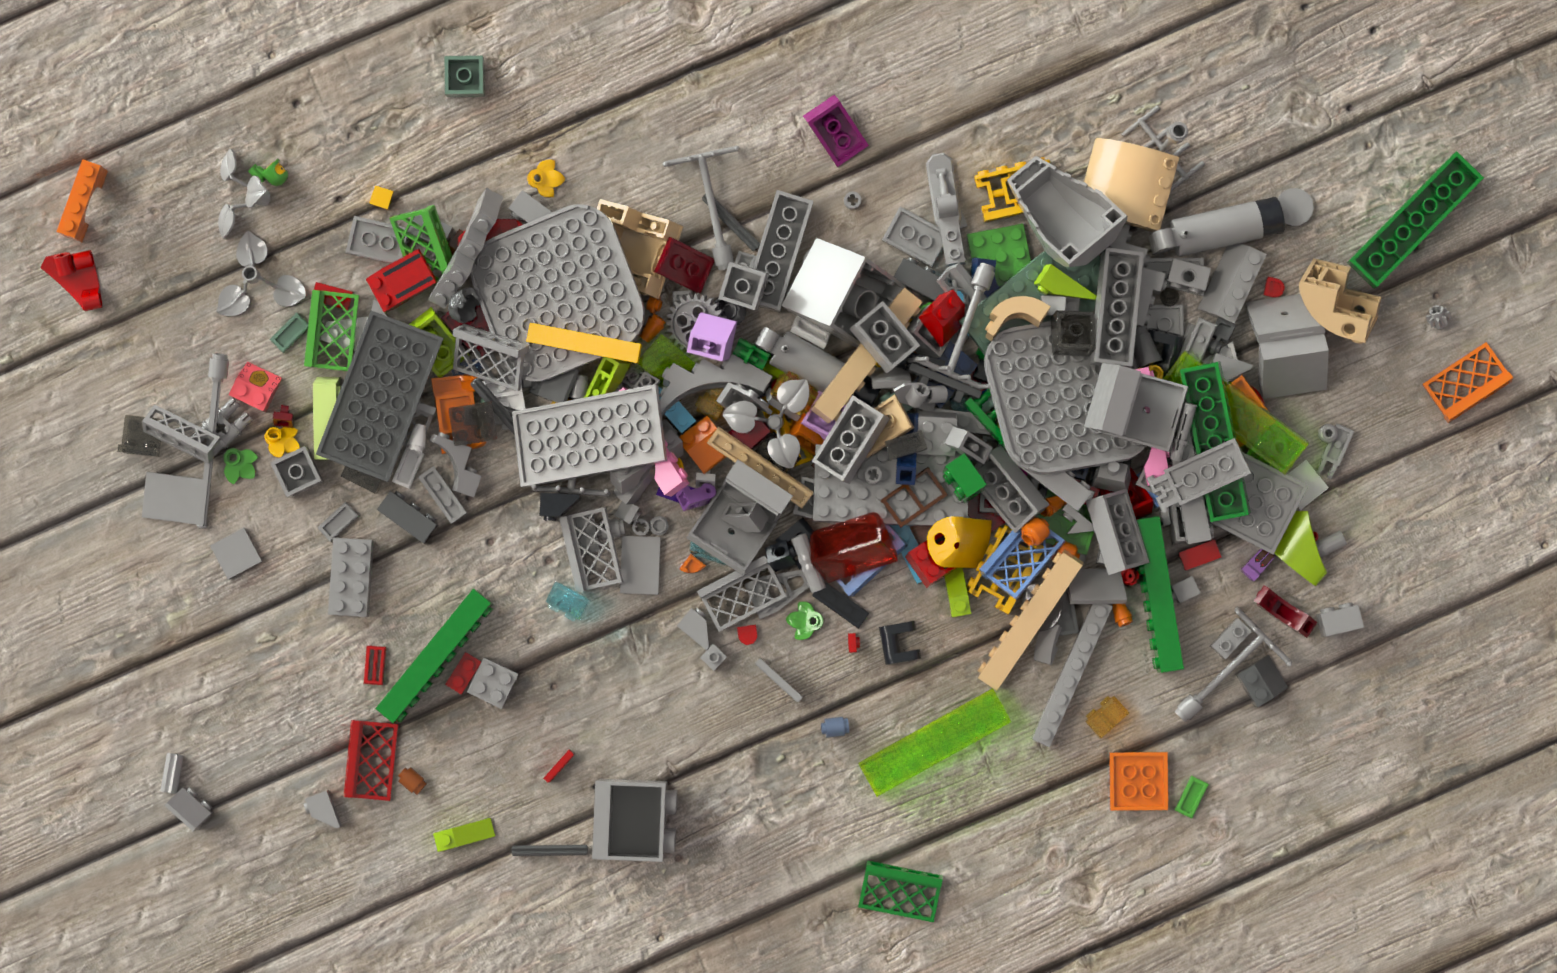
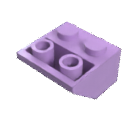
[687,312,737,361]

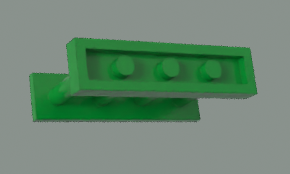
[963,389,1007,451]

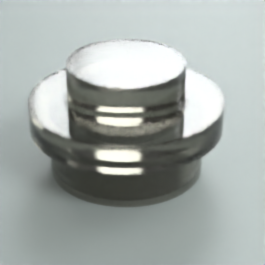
[1160,288,1179,307]

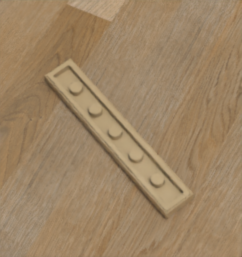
[707,426,813,508]

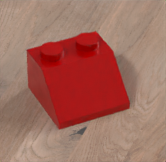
[918,289,965,347]

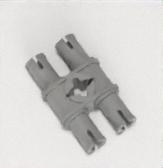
[190,397,254,456]

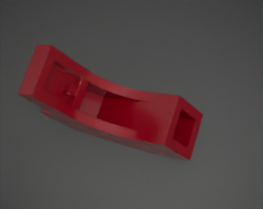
[1254,585,1318,638]

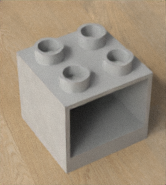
[592,778,678,862]

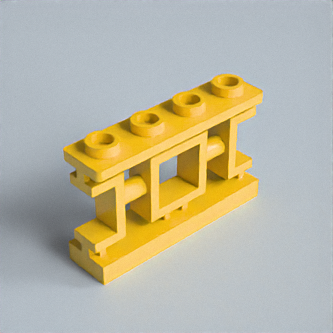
[974,157,1050,223]
[966,525,1044,615]

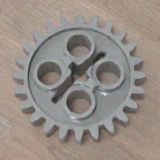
[666,293,727,355]

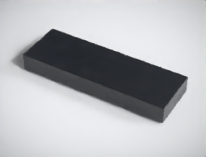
[811,582,869,629]

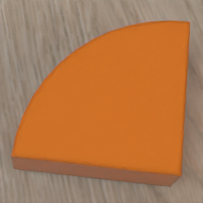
[680,554,706,573]

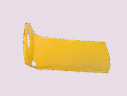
[927,516,992,568]

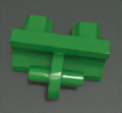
[732,338,771,371]

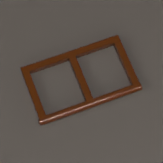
[880,467,948,528]

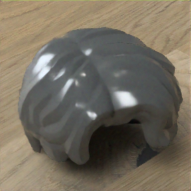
[448,287,481,323]
[714,297,746,326]

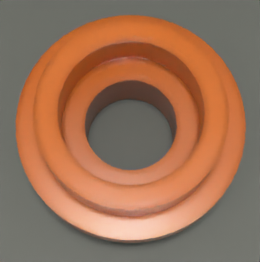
[646,297,663,314]

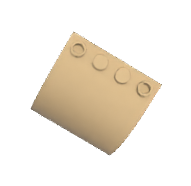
[1084,138,1179,232]
[597,199,683,299]
[1299,258,1382,344]

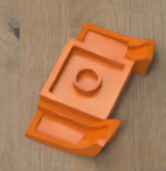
[431,374,488,454]

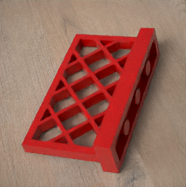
[343,720,398,801]

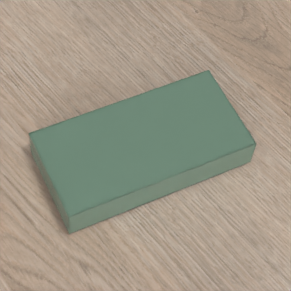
[269,312,308,353]

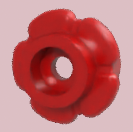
[1121,567,1139,586]

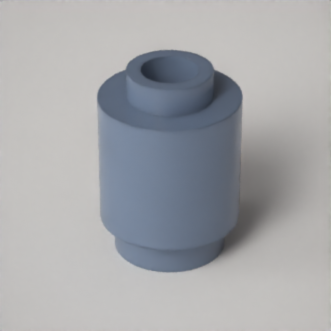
[821,717,849,738]

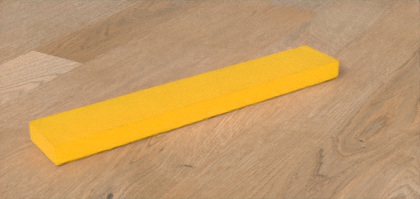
[526,323,642,363]

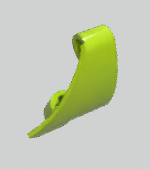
[1274,511,1327,586]

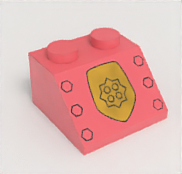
[229,362,282,412]

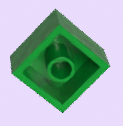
[942,453,987,504]

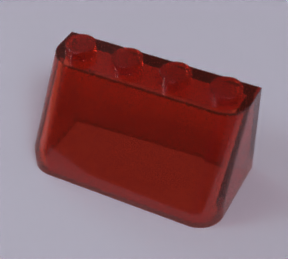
[810,512,898,583]

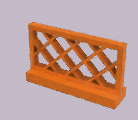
[1422,342,1513,423]

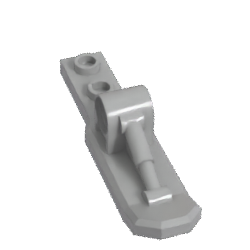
[926,153,965,267]

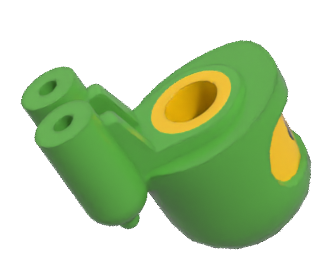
[248,158,288,186]

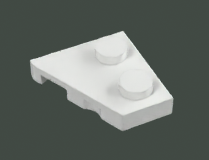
[320,317,368,352]
[482,376,526,410]

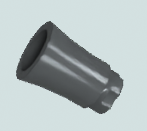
[1134,326,1163,368]

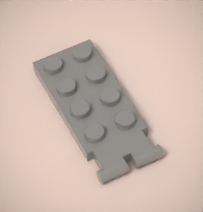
[1147,438,1251,513]

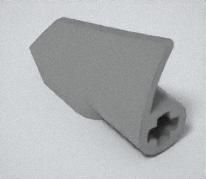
[893,383,948,412]

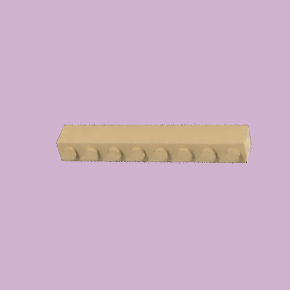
[810,288,922,424]
[978,549,1084,691]

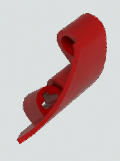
[40,250,103,312]

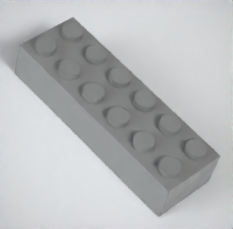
[753,190,814,313]
[1090,247,1144,368]

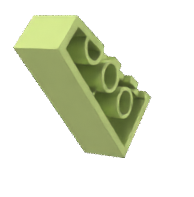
[313,377,341,460]

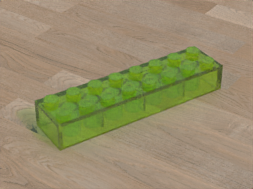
[1163,350,1310,475]
[858,688,1012,797]

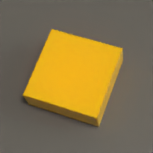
[369,185,394,210]

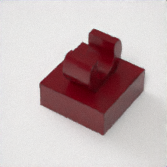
[273,405,294,428]

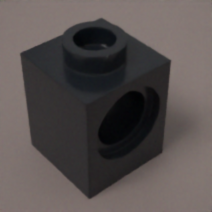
[765,540,797,572]

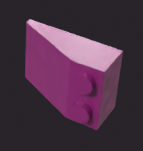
[803,95,869,167]

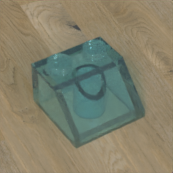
[545,581,591,622]

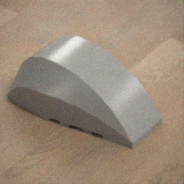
[1007,156,1128,267]

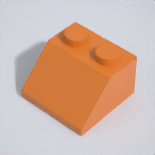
[679,416,726,474]

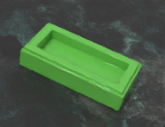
[1174,776,1209,819]

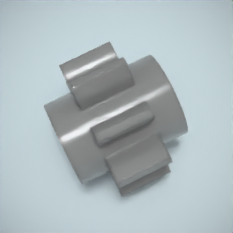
[1426,305,1451,329]

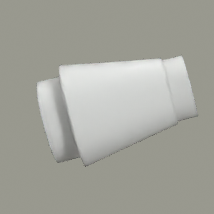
[407,424,426,453]

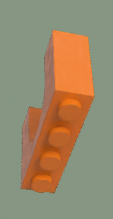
[56,159,108,242]

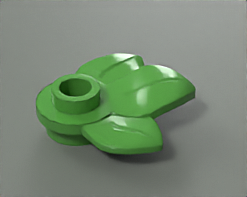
[224,448,258,484]
[786,602,824,640]

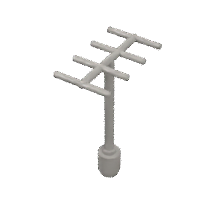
[1121,105,1205,192]
[663,146,740,270]
[907,263,995,390]
[531,375,610,497]
[1175,606,1292,722]

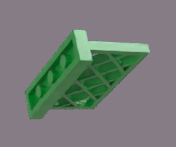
[858,860,943,922]

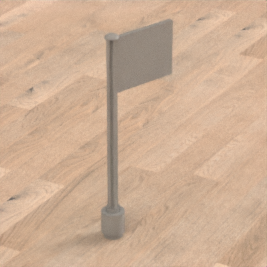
[142,353,229,529]

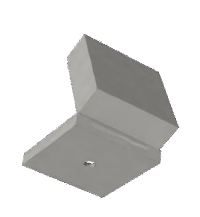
[1245,294,1329,399]
[1084,363,1189,452]
[686,460,793,575]

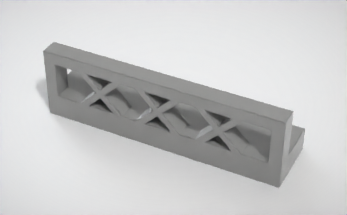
[936,263,987,315]
[142,405,220,464]

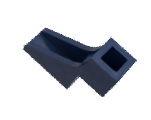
[896,412,919,485]

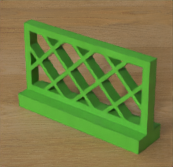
[389,205,453,285]
[304,290,360,371]

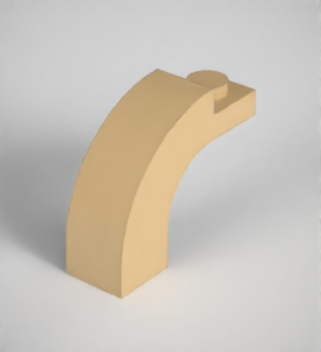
[985,296,1051,341]

